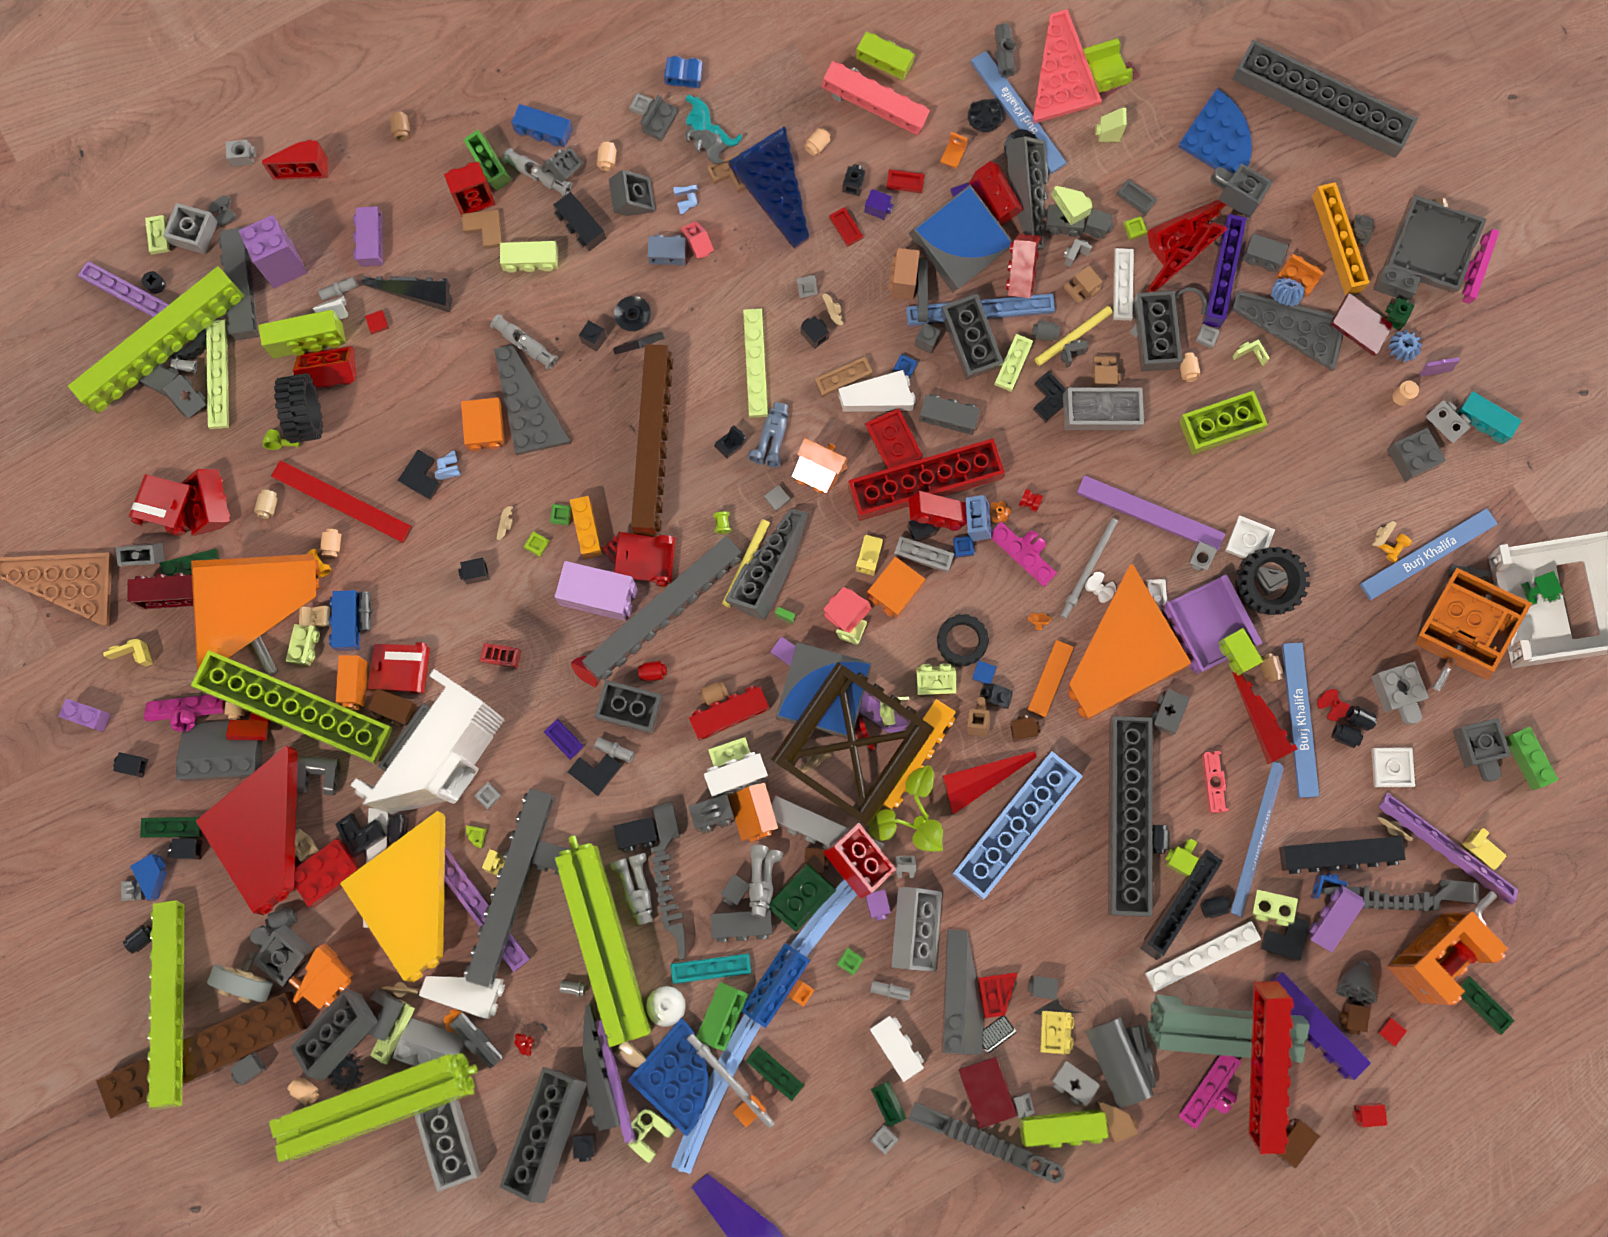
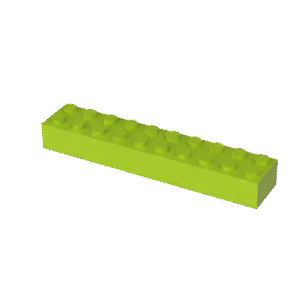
[68,266,245,414]
[190,650,393,765]

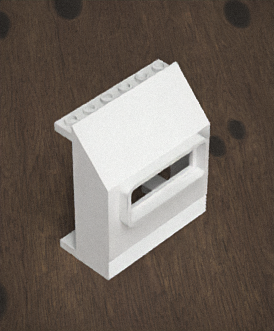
[1488,531,1608,668]
[351,669,505,815]

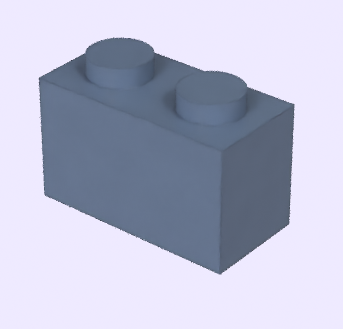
[648,235,687,265]

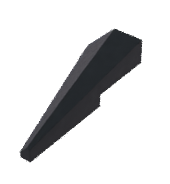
[362,276,453,313]

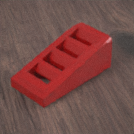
[479,643,521,669]

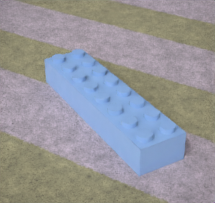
[951,751,1083,900]

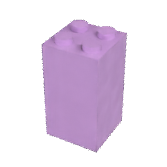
[554,561,638,621]

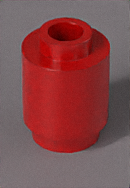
[638,660,667,682]

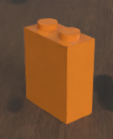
[461,397,505,451]
[867,557,926,618]
[336,655,368,711]
[728,783,778,843]

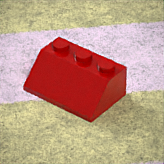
[969,161,1024,226]
[293,346,357,388]
[181,469,230,536]
[823,823,896,899]

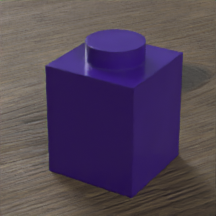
[864,189,894,220]

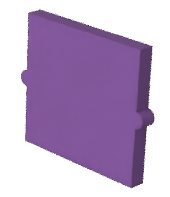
[1420,357,1460,377]

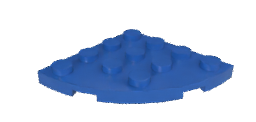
[1178,89,1252,174]
[627,1018,709,1136]

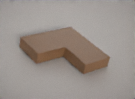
[706,153,754,192]
[462,210,502,248]

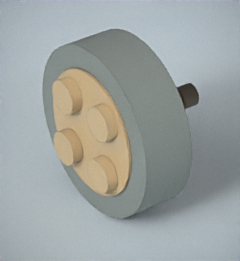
[207,951,273,1003]

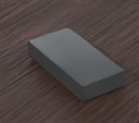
[1116,179,1157,216]

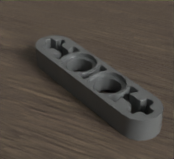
[917,258,928,322]

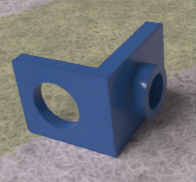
[1311,873,1348,899]

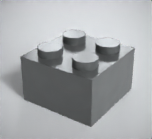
[1387,428,1446,482]

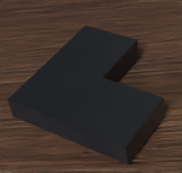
[613,332,665,355]
[1033,371,1066,423]
[398,449,440,500]
[568,754,622,796]
[335,814,387,858]
[1260,918,1310,961]

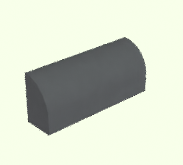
[1086,1017,1154,1108]

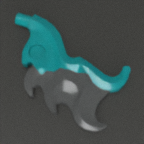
[685,94,742,164]

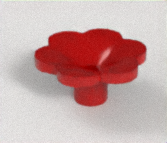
[514,1033,534,1056]

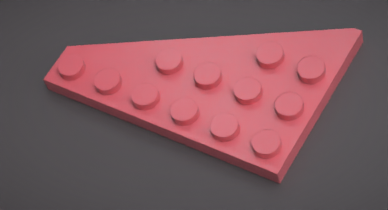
[1033,10,1102,124]

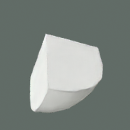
[313,296,348,319]

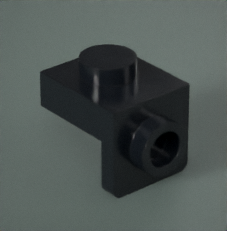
[714,425,746,458]
[980,684,1013,709]

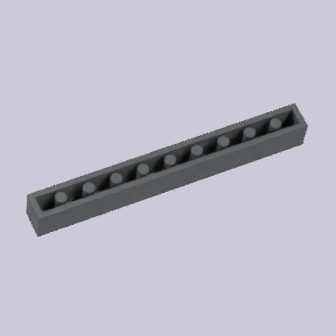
[582,536,742,682]
[464,788,555,989]

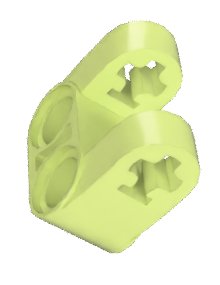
[628,1108,676,1163]

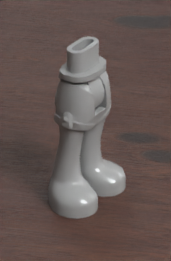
[749,845,783,918]
[609,853,653,925]

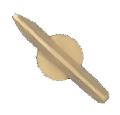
[822,294,843,325]
[497,506,513,541]
[1372,521,1396,547]
[797,752,832,773]
[1378,817,1413,841]
[381,982,419,997]

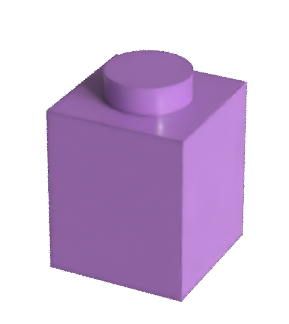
[865,890,891,921]

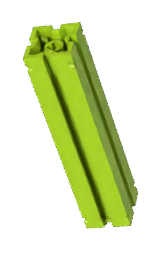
[555,835,652,1047]
[269,1054,478,1162]

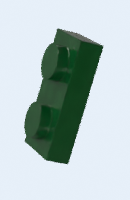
[871,1081,907,1127]

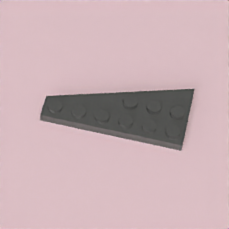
[1232,291,1343,371]
[494,345,571,455]

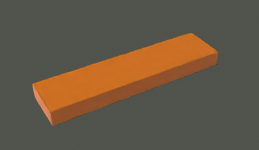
[1027,640,1074,718]

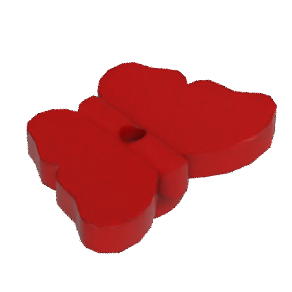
[855,716,875,752]

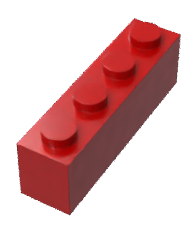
[689,686,770,741]

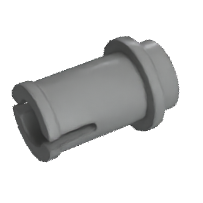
[171,357,197,373]
[560,980,586,997]

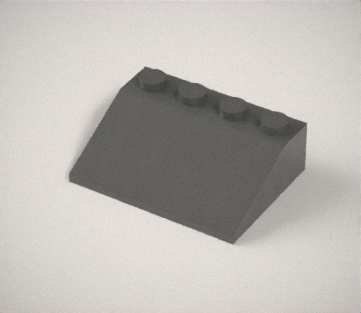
[176,721,262,782]

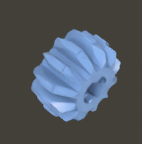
[1271,278,1305,306]
[1388,330,1422,363]

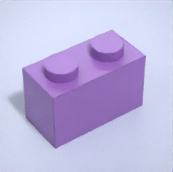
[58,699,111,732]

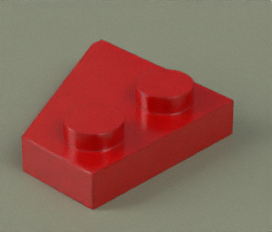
[978,972,1017,1018]

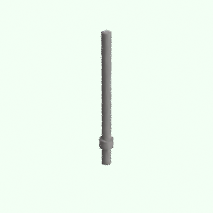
[1060,518,1118,619]
[686,1033,775,1128]

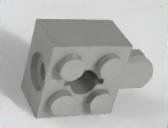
[1371,661,1429,725]

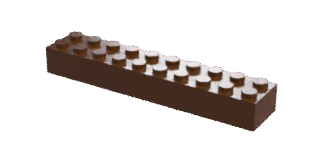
[631,344,674,537]
[96,992,307,1119]

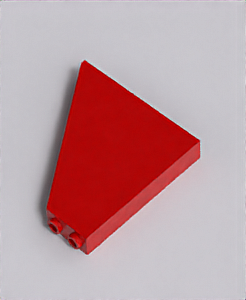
[196,745,298,915]

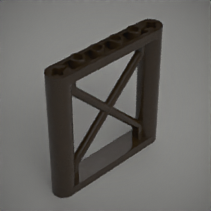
[770,662,935,827]

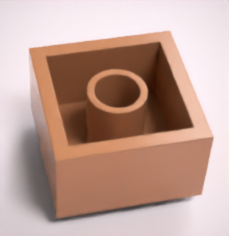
[889,248,920,300]

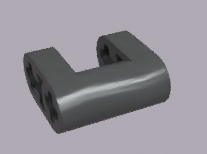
[297,756,341,796]
[368,988,404,1041]

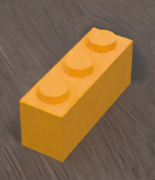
[570,496,603,559]

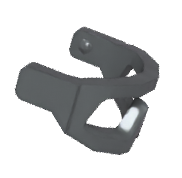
[1175,288,1207,314]

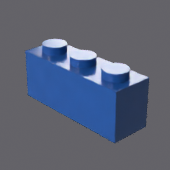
[511,104,572,147]
[329,590,360,651]

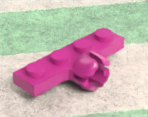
[1462,229,1500,304]
[991,522,1057,587]
[144,695,225,733]
[1178,1055,1241,1130]

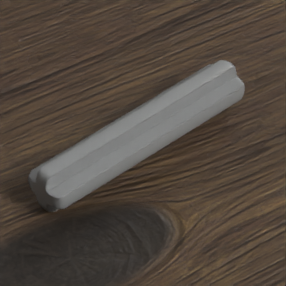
[251,636,277,676]

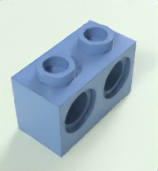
[966,495,992,541]

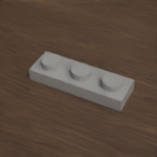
[894,536,954,573]

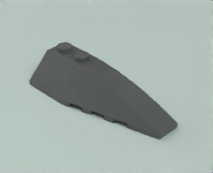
[1006,136,1048,249]
[725,509,808,620]
[942,930,984,1055]
[583,1003,620,1131]

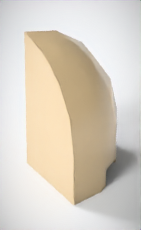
[614,1041,646,1068]

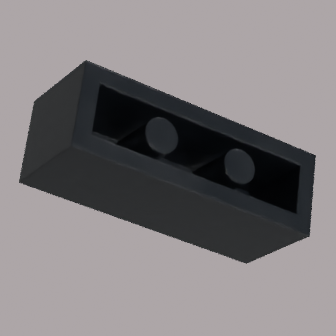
[553,191,606,251]

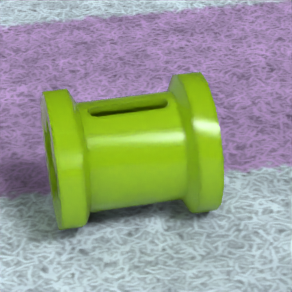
[713,511,731,534]

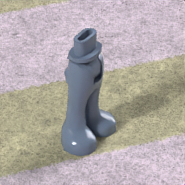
[747,402,788,468]

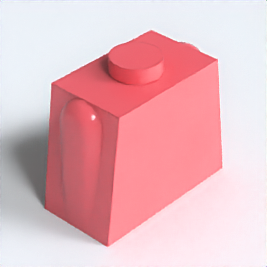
[823,587,872,637]

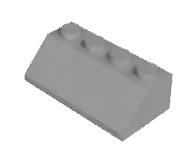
[892,887,942,972]

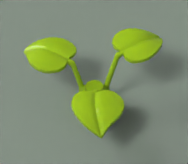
[868,766,943,852]

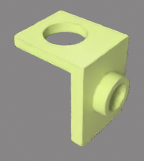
[1233,340,1270,366]
[836,620,867,646]
[880,697,909,727]

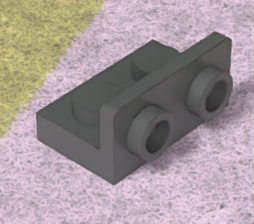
[640,95,679,142]
[542,147,584,183]

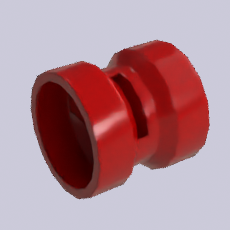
[1019,488,1043,513]

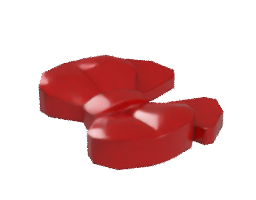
[1317,689,1350,721]

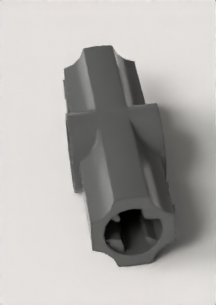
[994,23,1016,78]
[449,1012,503,1069]
[1125,1025,1156,1088]

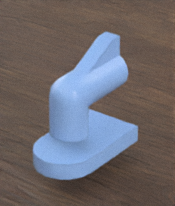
[673,185,698,215]
[434,450,461,480]

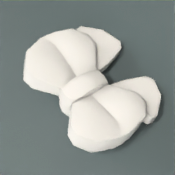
[1085,572,1116,603]

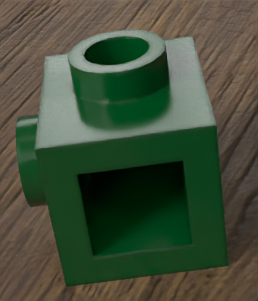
[1385,298,1415,331]

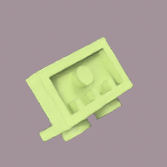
[286,624,320,666]
[916,663,956,695]

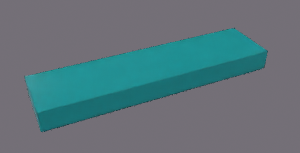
[670,953,752,984]

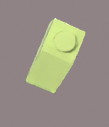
[1095,108,1127,142]
[1051,186,1092,225]

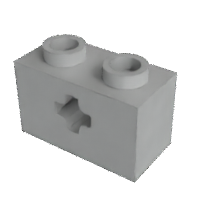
[1050,1060,1100,1106]

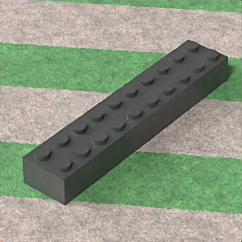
[1232,40,1418,159]
[1108,716,1152,917]

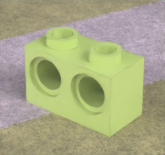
[1252,890,1298,926]

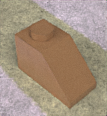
[1096,1101,1138,1143]

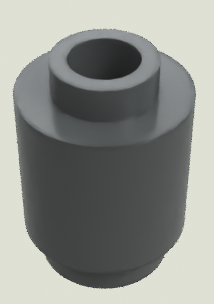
[1032,321,1060,342]
[265,907,297,931]

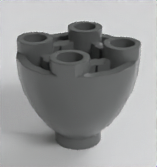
[1336,961,1379,1006]

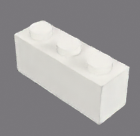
[870,1015,924,1082]

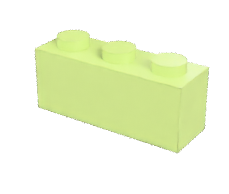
[500,241,558,273]

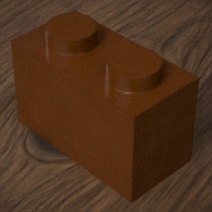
[368,688,417,727]
[1276,1118,1320,1169]

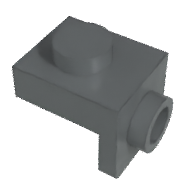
[1352,215,1374,246]
[1060,340,1088,368]

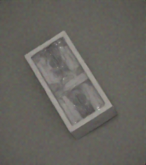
[1063,388,1144,430]

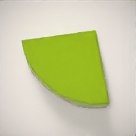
[466,825,487,848]

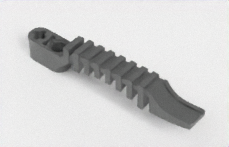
[651,802,686,960]
[1320,880,1479,911]
[908,1102,1065,1183]

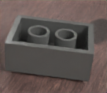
[594,680,663,735]

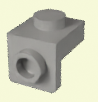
[1063,239,1092,268]

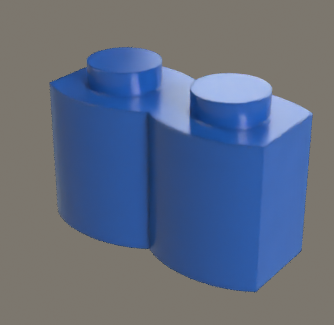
[664,56,703,88]

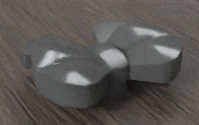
[210,195,236,227]

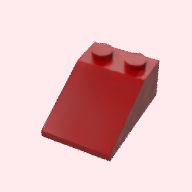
[262,140,328,180]

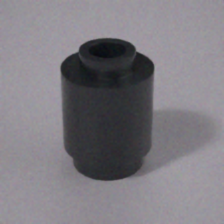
[1345,706,1377,731]
[1331,724,1363,748]
[387,814,409,842]
[1152,825,1170,854]
[1200,894,1232,919]
[123,924,152,954]

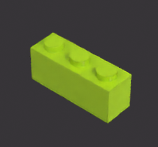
[856,31,914,81]

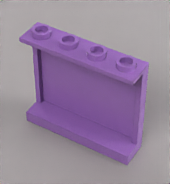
[1161,574,1262,675]

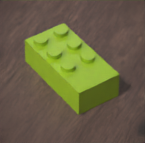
[258,309,346,359]
[1179,391,1268,455]
[1018,1109,1108,1148]

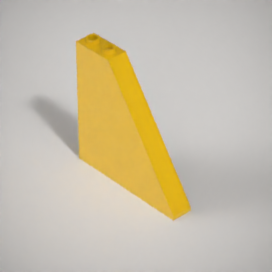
[340,811,445,982]

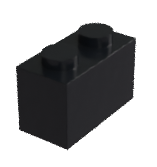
[613,817,658,853]

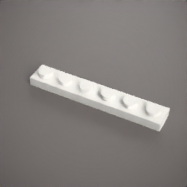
[1145,921,1261,992]

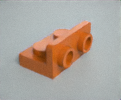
[1276,254,1324,297]

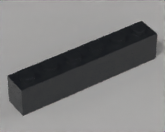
[1279,836,1406,874]

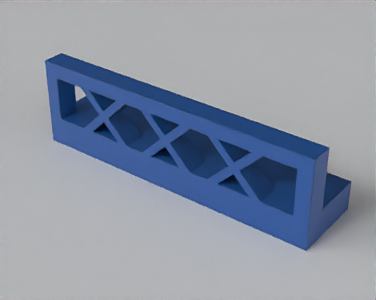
[741,943,810,1028]

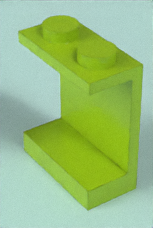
[1083,38,1133,93]

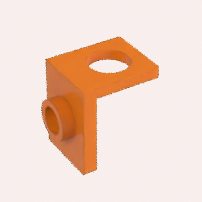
[940,132,968,169]
[733,1093,766,1127]

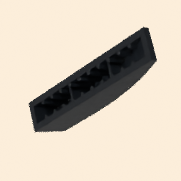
[1140,850,1223,960]

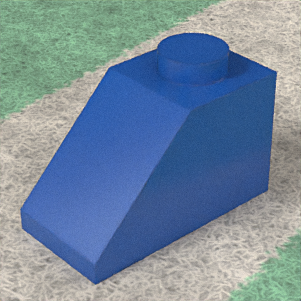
[130,854,167,901]

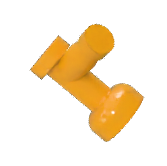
[1378,534,1412,563]
[306,549,332,578]

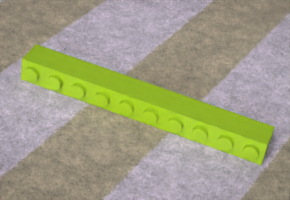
[147,900,185,1110]

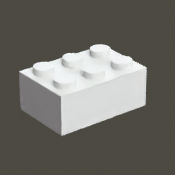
[704,752,769,798]

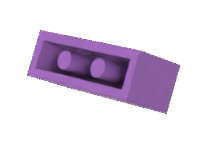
[353,206,383,266]
[1309,885,1365,952]

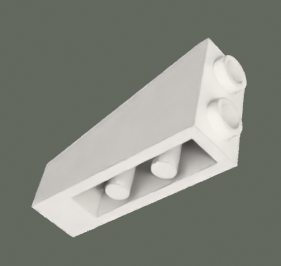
[838,370,916,412]
[419,976,505,1019]

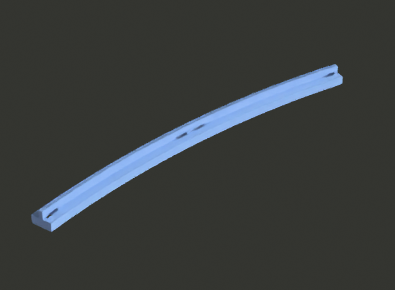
[671,879,857,1174]

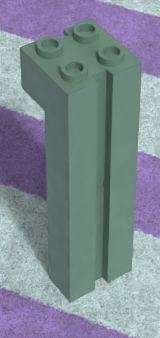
[1147,995,1310,1062]

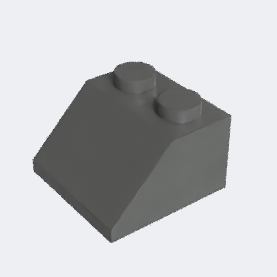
[609,170,655,216]

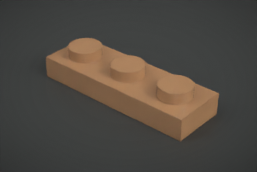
[814,356,873,397]

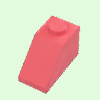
[680,221,714,258]

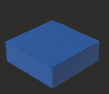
[893,354,918,379]
[953,536,974,558]
[972,660,996,684]

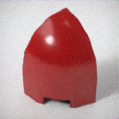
[571,656,600,688]

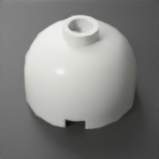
[646,986,686,1027]

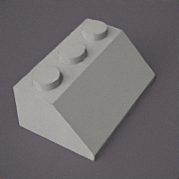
[393,1018,465,1066]

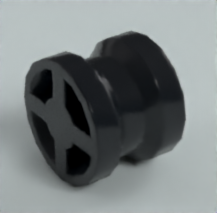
[142,271,166,294]

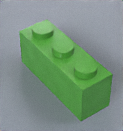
[463,130,512,190]
[1505,727,1559,790]
[697,982,748,1051]

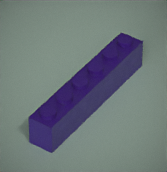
[1202,214,1247,328]
[1269,972,1371,1080]

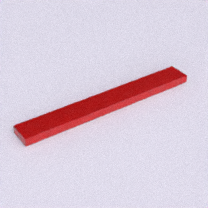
[271,460,412,543]

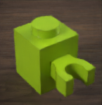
[1165,839,1199,877]

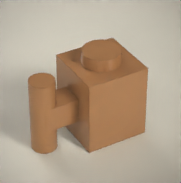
[1063,266,1103,304]
[1092,356,1121,388]
[967,697,991,737]

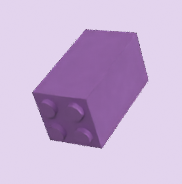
[238,215,307,289]

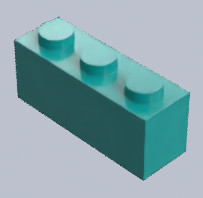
[1456,391,1522,444]

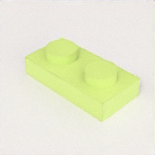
[145,215,170,255]
[709,737,750,768]

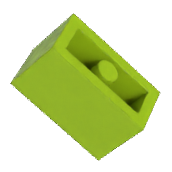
[1218,628,1263,675]

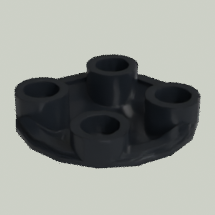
[968,99,1003,132]

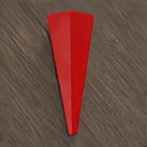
[1147,200,1226,266]

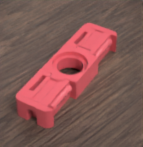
[1202,751,1229,813]

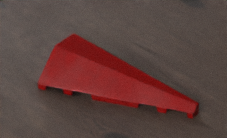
[1145,222,1227,293]
[1232,672,1298,764]
[942,751,1036,815]

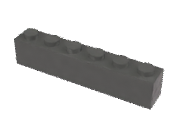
[218,227,258,340]

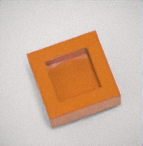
[787,979,815,1007]

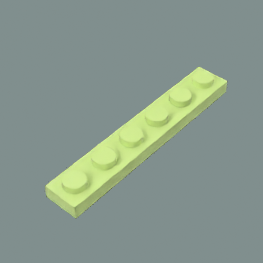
[743,309,768,418]
[206,320,229,429]

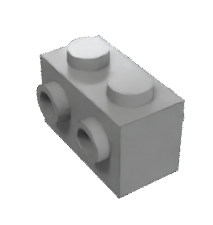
[1426,400,1471,443]

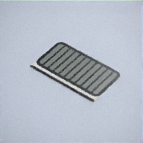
[982,1016,1017,1054]

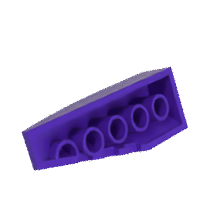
[692,1173,784,1237]

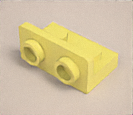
[1041,1011,1074,1054]

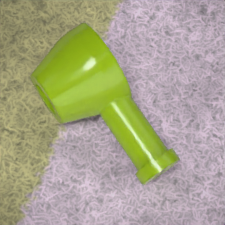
[262,430,300,450]

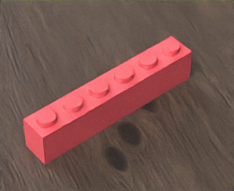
[821,61,930,136]

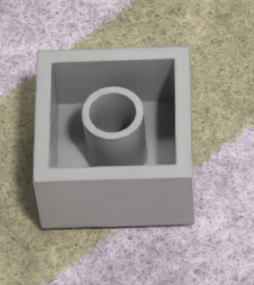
[163,203,218,254]

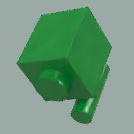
[1521,571,1563,606]

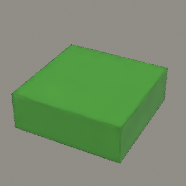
[550,504,572,526]
[775,607,795,625]
[837,948,864,976]

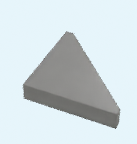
[1255,567,1288,596]

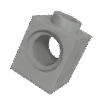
[225,139,256,167]
[1189,540,1217,571]

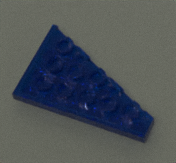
[728,126,810,249]

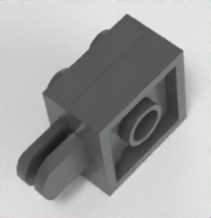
[1210,163,1273,218]
[1453,718,1511,782]
[689,794,735,834]
[250,925,315,987]

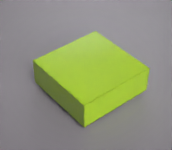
[1123,216,1147,240]
[524,531,550,558]

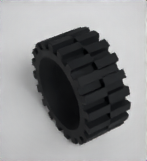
[274,373,323,444]
[1235,547,1310,615]

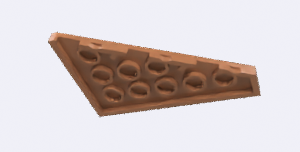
[0,553,112,627]

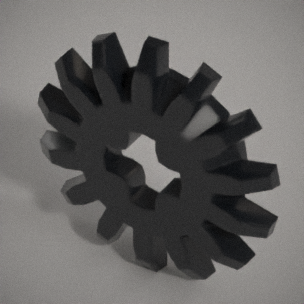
[327,1054,364,1090]

